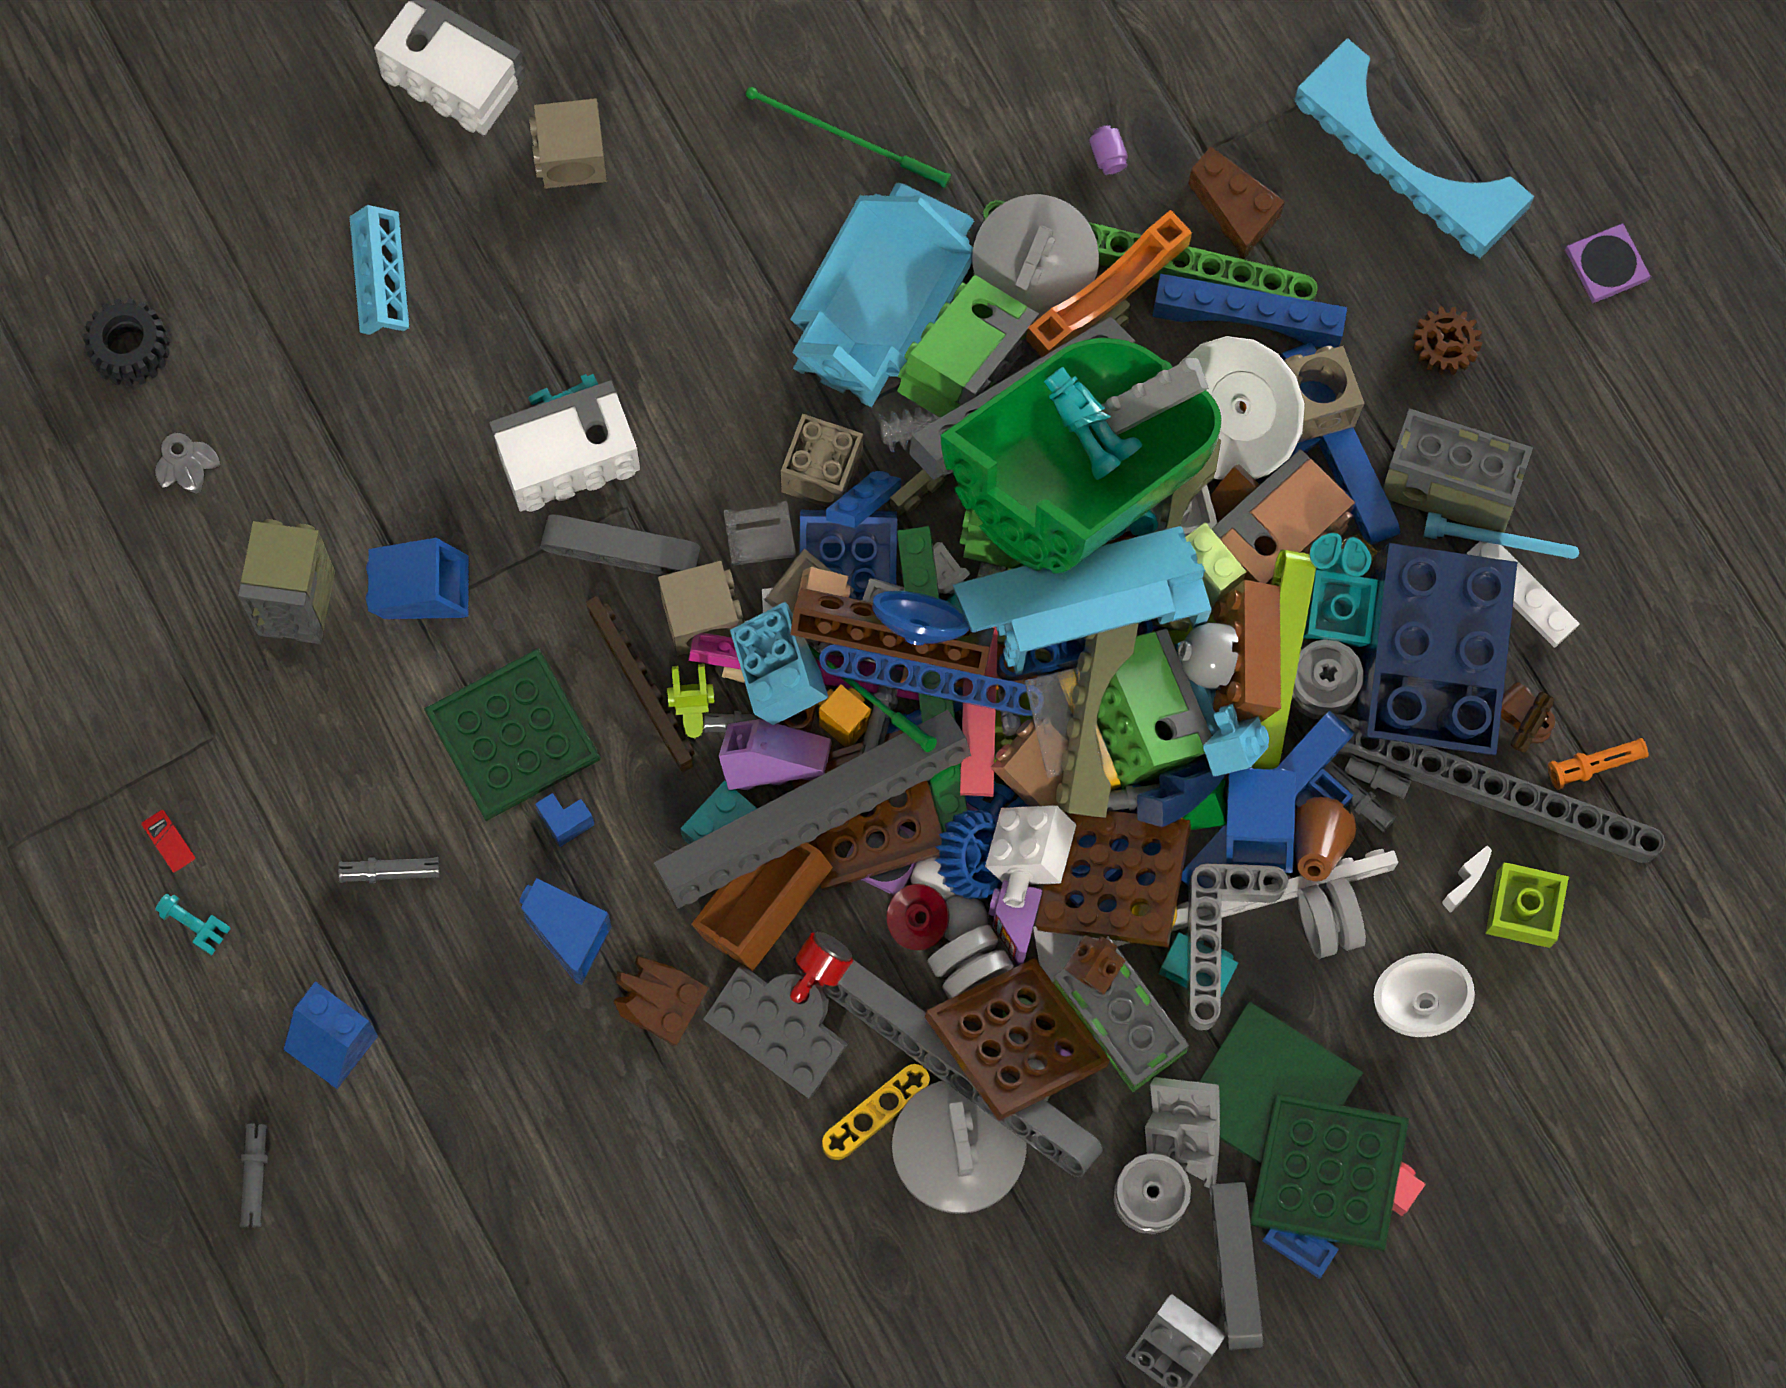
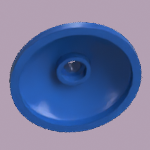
[872,591,970,645]

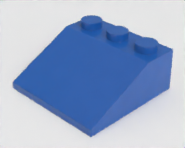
[800,510,897,600]

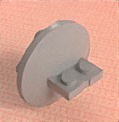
[972,194,1099,319]
[892,1081,1026,1214]

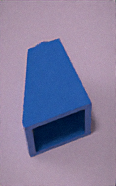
[366,538,469,619]
[1226,767,1296,873]
[519,878,612,985]
[284,982,378,1089]

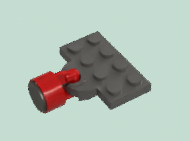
[703,932,853,1099]

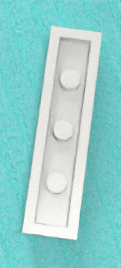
[1466,541,1579,648]

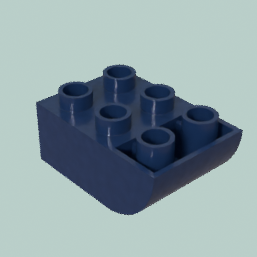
[1357,543,1518,755]

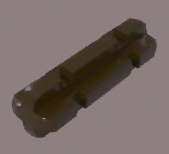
[1511,692,1554,753]

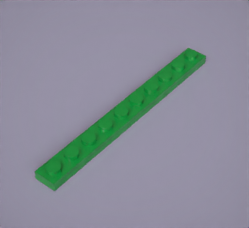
[897,526,968,833]

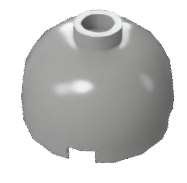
[1178,623,1238,690]

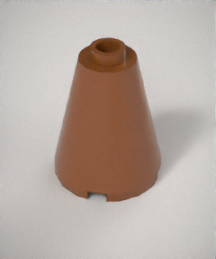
[1294,797,1356,881]

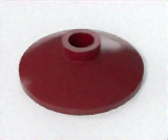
[887,884,949,950]

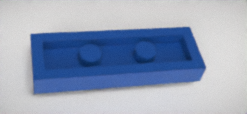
[826,471,901,528]

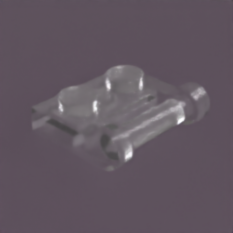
[723,501,795,566]

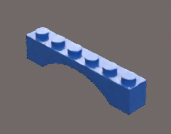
[1152,274,1347,348]

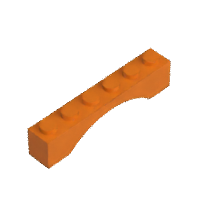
[1026,210,1192,357]

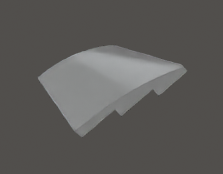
[1145,1077,1220,1188]

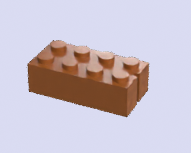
[1213,580,1281,724]
[691,842,833,972]

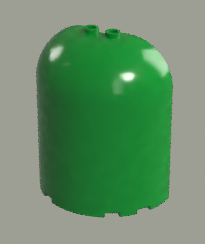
[941,338,1222,574]

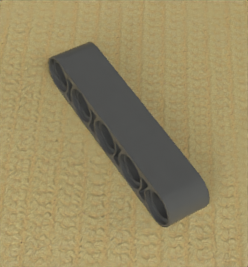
[540,515,701,576]
[1210,1182,1263,1350]

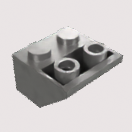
[1125,1294,1227,1388]

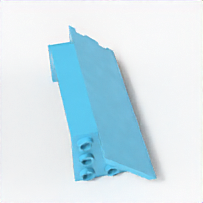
[790,183,974,407]
[953,526,1212,675]

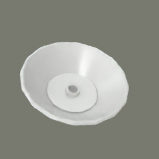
[1179,336,1305,480]

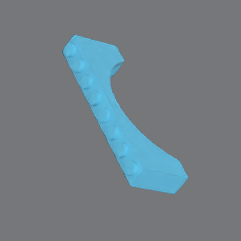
[1295,38,1534,258]

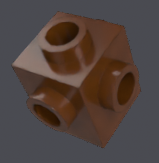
[1064,935,1126,994]

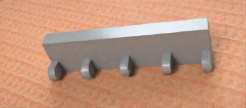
[1102,358,1209,435]

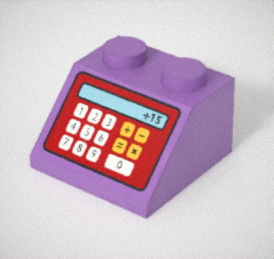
[988,880,1042,966]

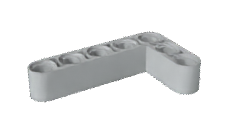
[1187,864,1288,1031]

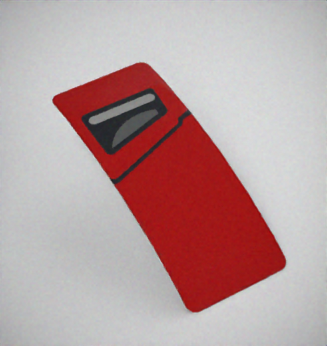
[141,810,195,872]

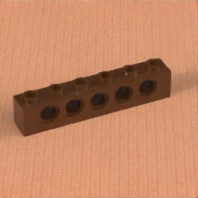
[790,588,995,675]

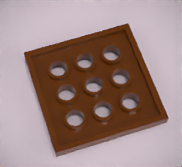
[791,730,943,891]
[1036,811,1191,947]
[925,958,1110,1121]

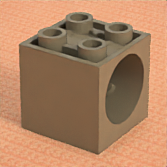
[529,98,607,188]
[1284,346,1365,443]
[781,414,863,508]
[658,561,743,656]

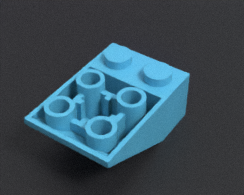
[730,602,828,725]

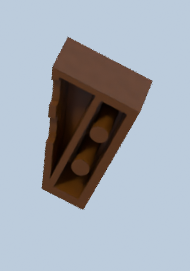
[1188,147,1285,260]

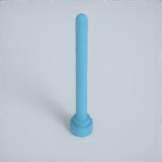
[1424,512,1579,559]

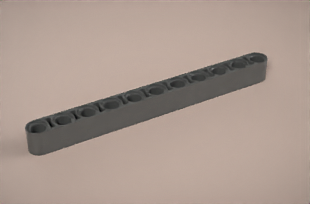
[1336,714,1665,863]
[792,953,1103,1177]

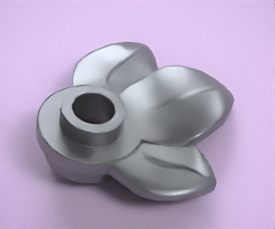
[155,433,220,493]

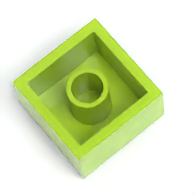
[1485,862,1569,948]

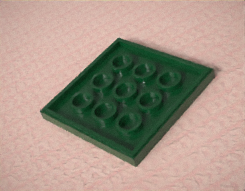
[424,648,601,821]
[1199,1001,1363,1166]
[1250,1093,1409,1252]

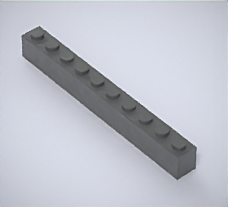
[654,710,971,909]

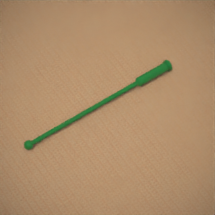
[746,87,952,188]
[807,643,937,752]

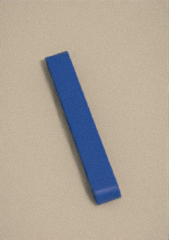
[1280,342,1400,546]
[820,645,1044,716]
[1181,711,1355,889]

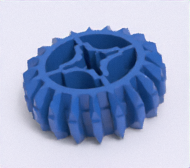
[935,810,1003,899]

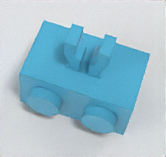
[1203,704,1269,777]

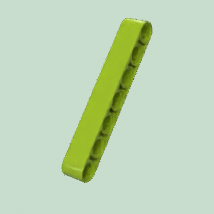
[1251,549,1316,770]

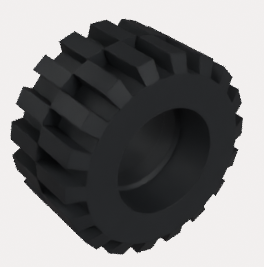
[83,299,170,387]

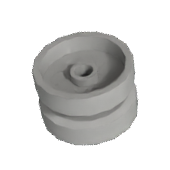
[1291,639,1363,720]
[1297,877,1366,959]
[927,925,1013,999]
[1113,1153,1191,1234]

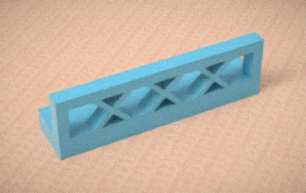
[350,205,409,335]

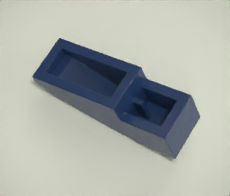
[1137,759,1226,827]

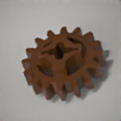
[1412,306,1482,375]

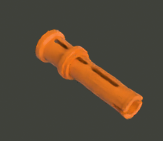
[1548,738,1648,790]

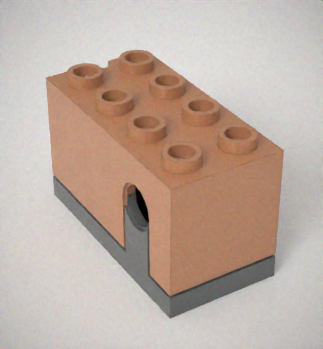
[1212,449,1355,584]

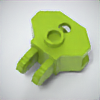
[667,663,714,739]

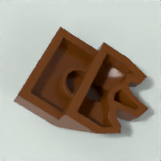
[613,956,708,1046]

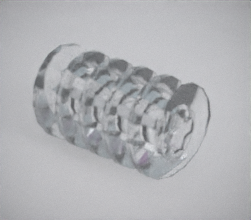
[878,407,939,453]

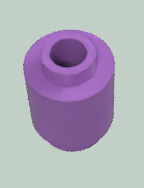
[1089,126,1128,175]

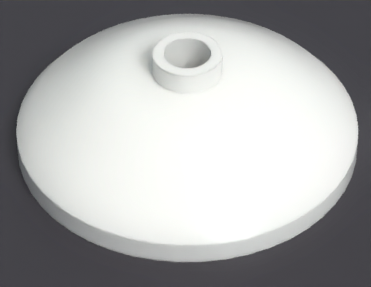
[1374,953,1475,1037]

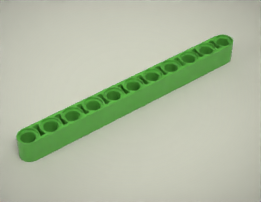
[983,201,1317,301]

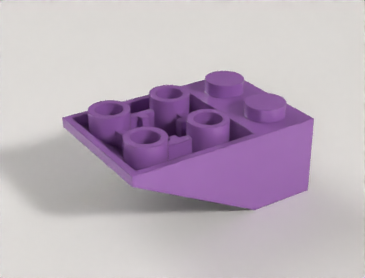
[719,719,832,790]

